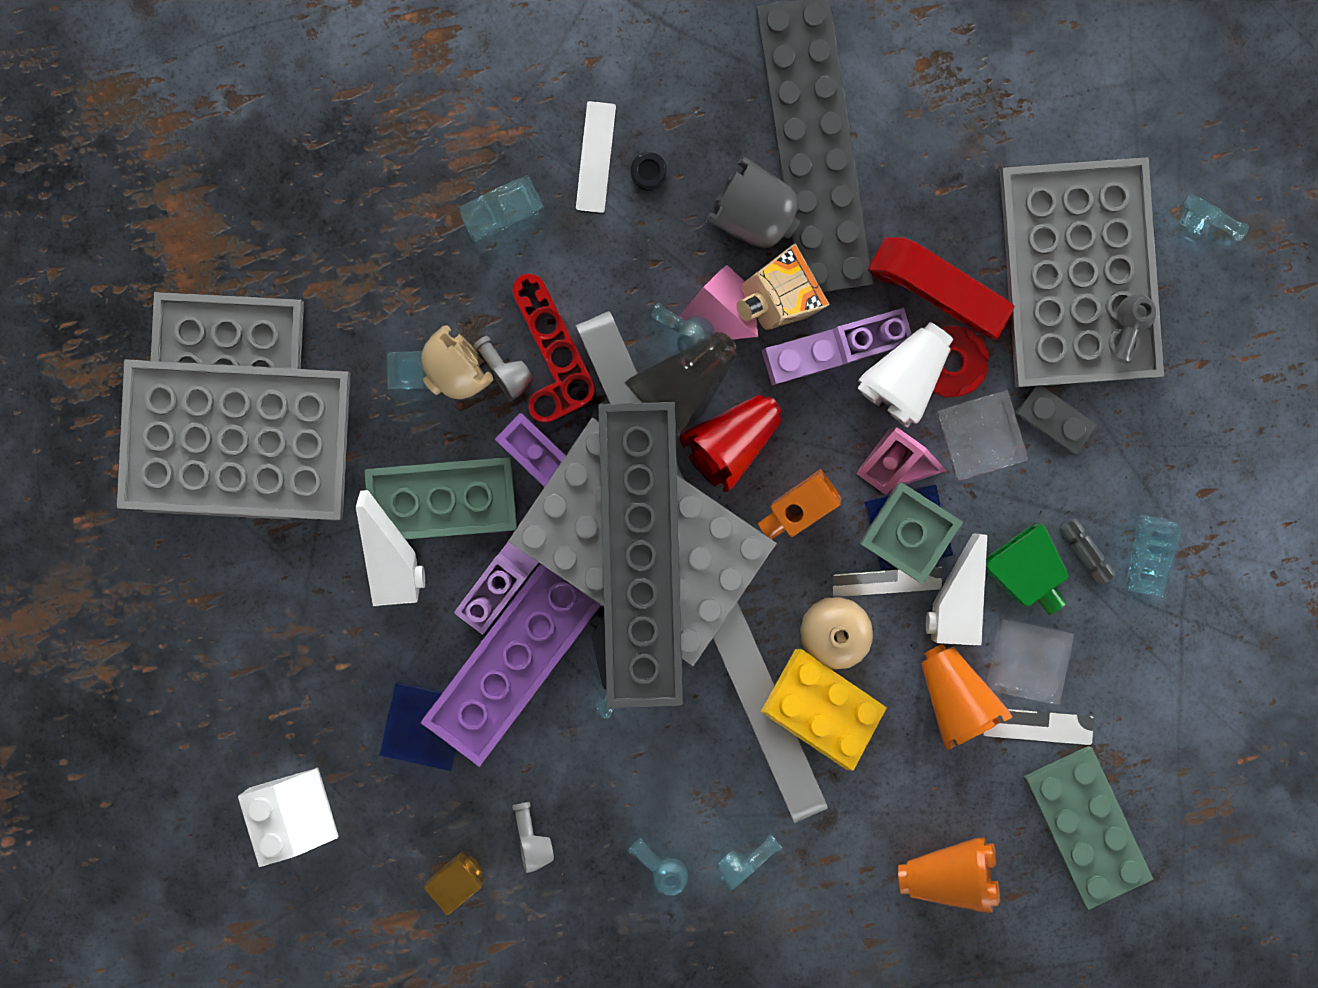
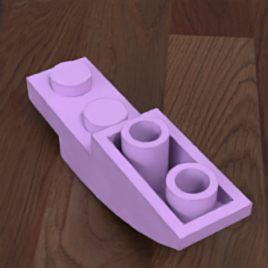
[761,308,912,385]
[454,542,539,635]

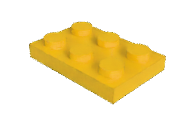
[760,649,887,771]

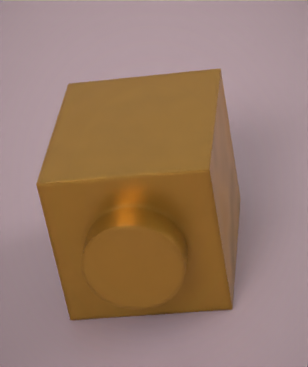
[424,851,485,916]

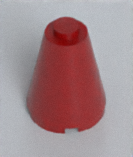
[680,395,782,492]

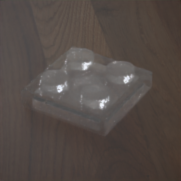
[935,390,1028,481]
[986,618,1074,705]

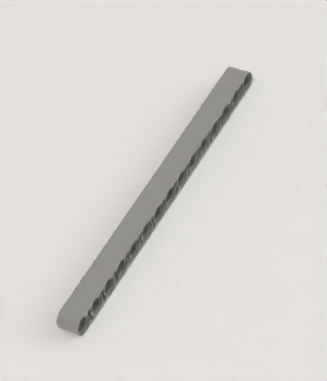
[576,311,828,823]

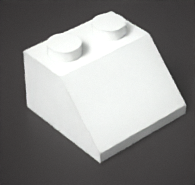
[238,768,339,867]

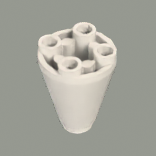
[857,322,953,428]

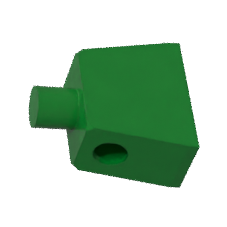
[985,523,1069,615]

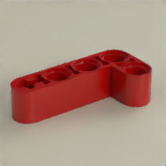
[867,237,1015,340]
[512,273,596,424]

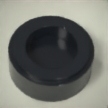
[631,152,667,191]

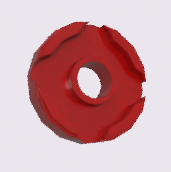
[932,326,989,398]

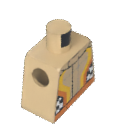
[737,243,830,330]

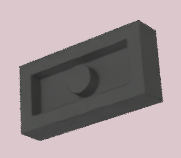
[1014,386,1097,455]

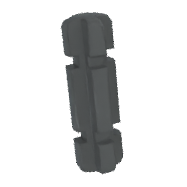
[1060,519,1115,585]

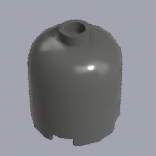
[706,156,800,249]

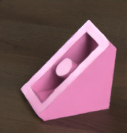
[678,265,758,343]
[857,427,947,495]

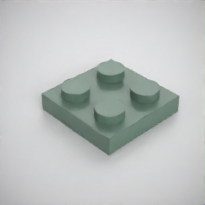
[859,482,963,584]

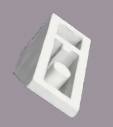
[356,490,425,606]
[926,534,987,645]

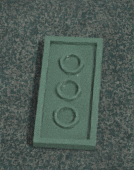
[364,457,518,539]
[1023,746,1153,910]

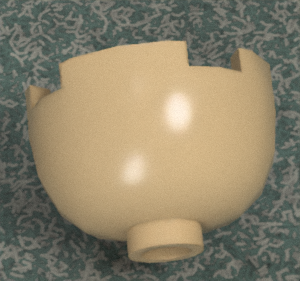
[421,325,493,399]
[800,597,873,670]

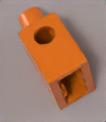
[758,468,842,539]

